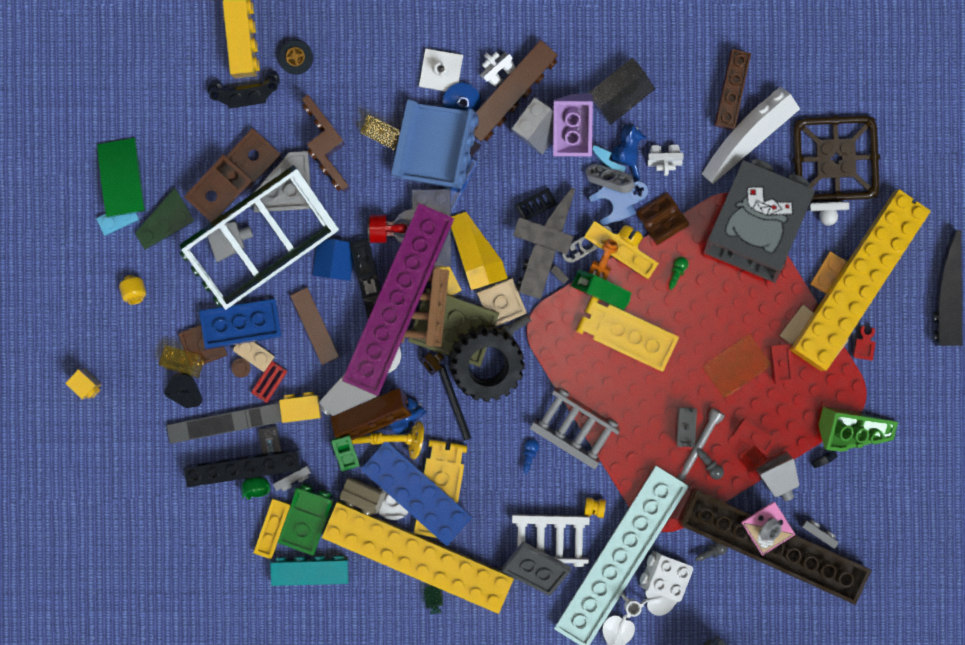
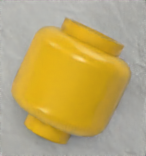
[119,275,146,305]

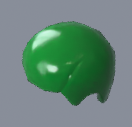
[241,477,270,500]

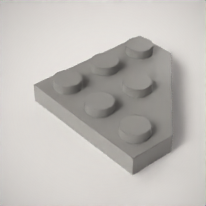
[254,151,311,213]

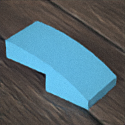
[592,145,626,173]

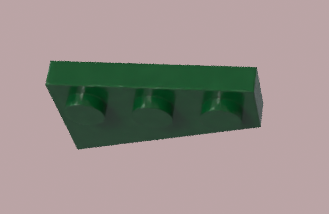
[135,188,195,250]

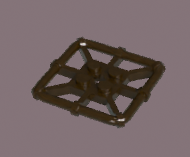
[792,114,881,202]

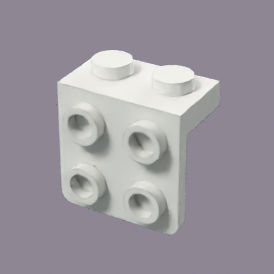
[639,550,693,602]

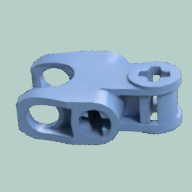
[589,181,648,226]

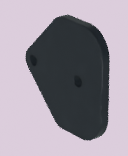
[164,373,203,408]

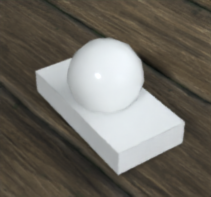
[808,202,849,226]

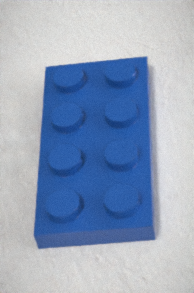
[199,299,282,350]

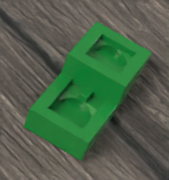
[331,434,360,471]

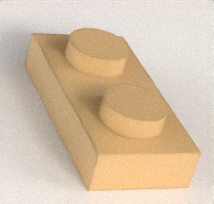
[233,342,275,372]

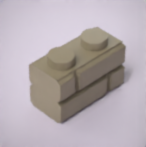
[340,477,386,516]

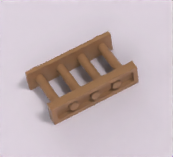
[401,268,449,347]

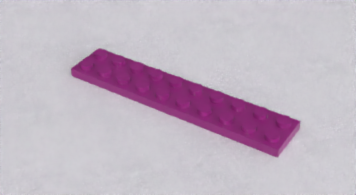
[342,203,454,396]

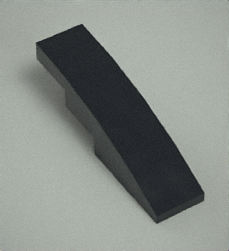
[350,238,381,320]

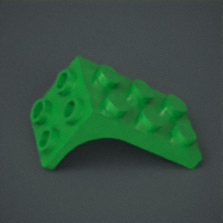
[278,483,335,556]

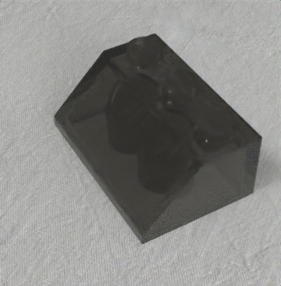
[588,57,655,126]

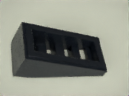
[515,188,557,220]

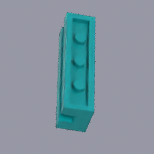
[270,555,349,586]

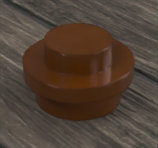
[231,358,251,378]

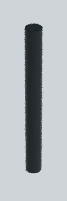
[439,366,472,441]

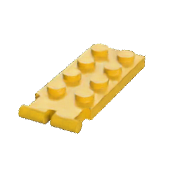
[576,297,679,372]
[414,439,468,538]

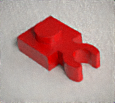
[852,326,876,361]

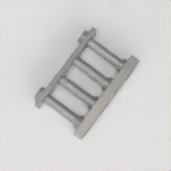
[530,387,620,469]

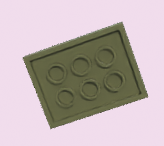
[408,287,499,367]

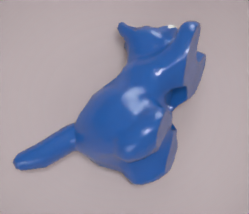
[611,125,647,180]
[388,398,427,434]

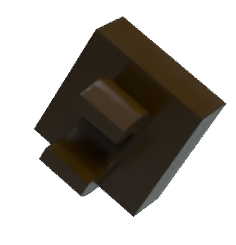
[420,352,444,376]

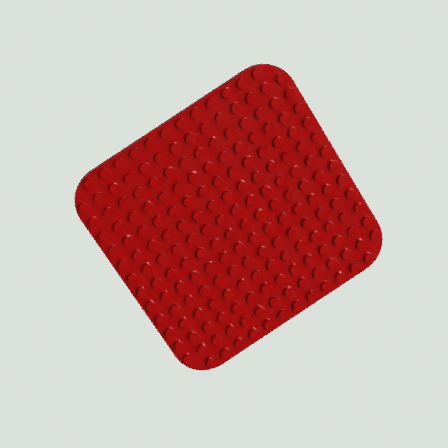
[527,193,867,532]

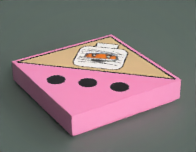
[741,501,795,555]

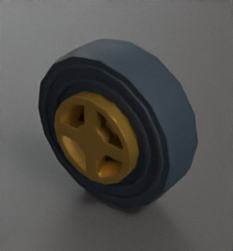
[279,40,313,75]

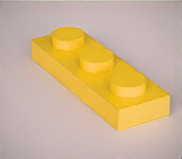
[253,498,291,559]

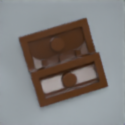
[636,192,689,245]

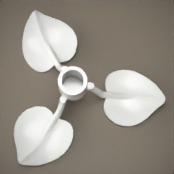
[602,591,677,645]

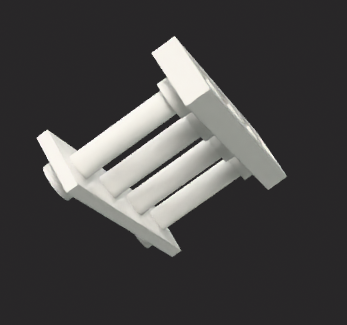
[512,514,590,567]

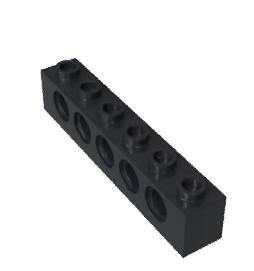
[184,448,303,487]

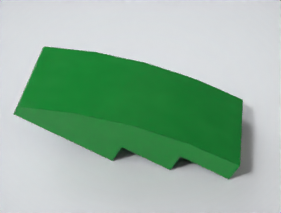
[97,138,146,218]

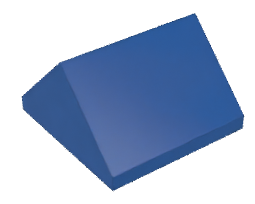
[313,239,353,281]

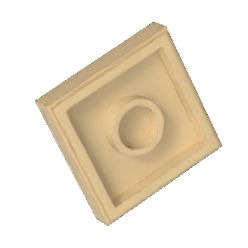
[477,278,527,326]

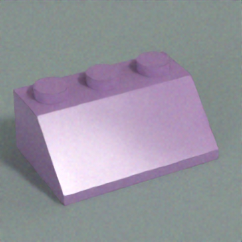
[553,94,593,156]

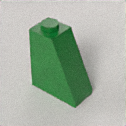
[571,269,632,310]

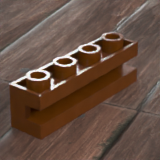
[714,49,751,131]
[330,388,412,440]

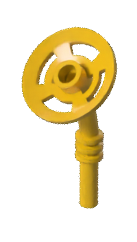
[352,421,424,459]

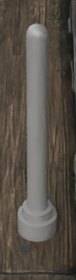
[677,408,725,482]

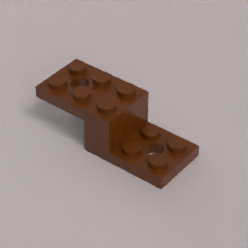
[302,95,350,193]
[184,128,281,222]

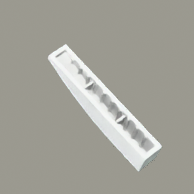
[702,86,800,184]

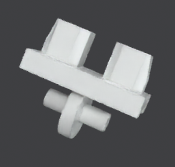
[480,52,516,86]
[647,145,684,176]

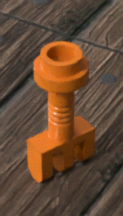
[588,239,618,280]

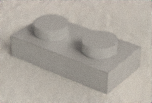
[273,465,312,492]
[800,519,839,549]

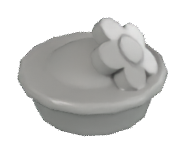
[761,519,781,541]

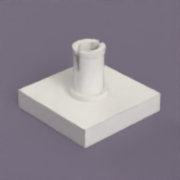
[419,49,463,92]

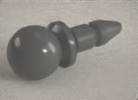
[697,448,724,480]
[695,542,728,561]

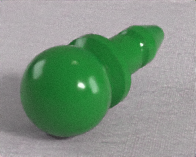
[669,256,689,290]

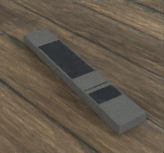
[166,403,282,444]

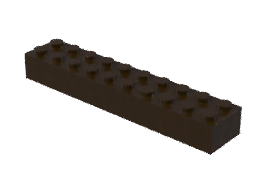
[678,488,872,605]

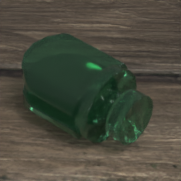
[424,585,444,615]

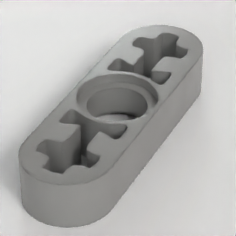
[585,164,635,193]
[562,226,612,263]

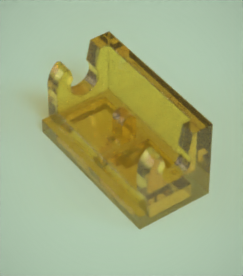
[361,115,401,150]
[158,345,204,379]

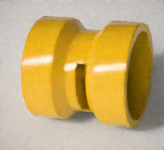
[584,497,606,518]

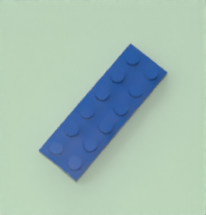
[361,442,473,546]

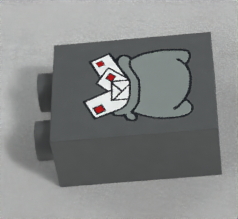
[704,159,815,283]

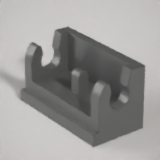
[675,407,697,447]

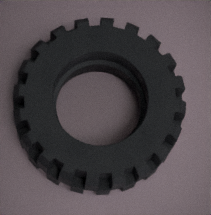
[449,325,525,402]

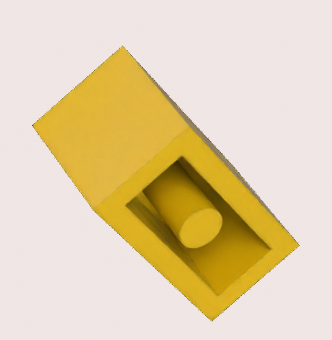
[65,369,102,399]
[279,392,322,423]

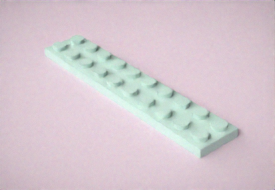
[554,466,689,645]

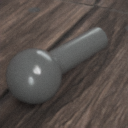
[501,315,532,336]

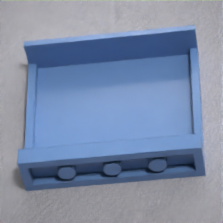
[391,100,479,189]

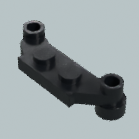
[208,71,280,109]

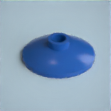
[443,82,481,112]

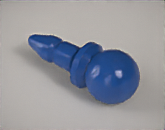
[523,439,540,475]

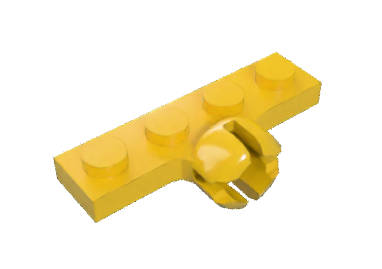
[584,221,659,279]

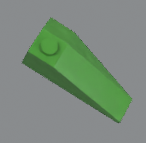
[819,406,898,452]

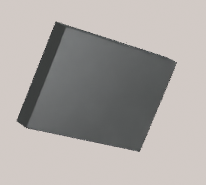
[502,541,571,596]

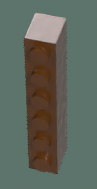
[473,40,558,143]

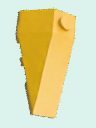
[451,212,508,290]

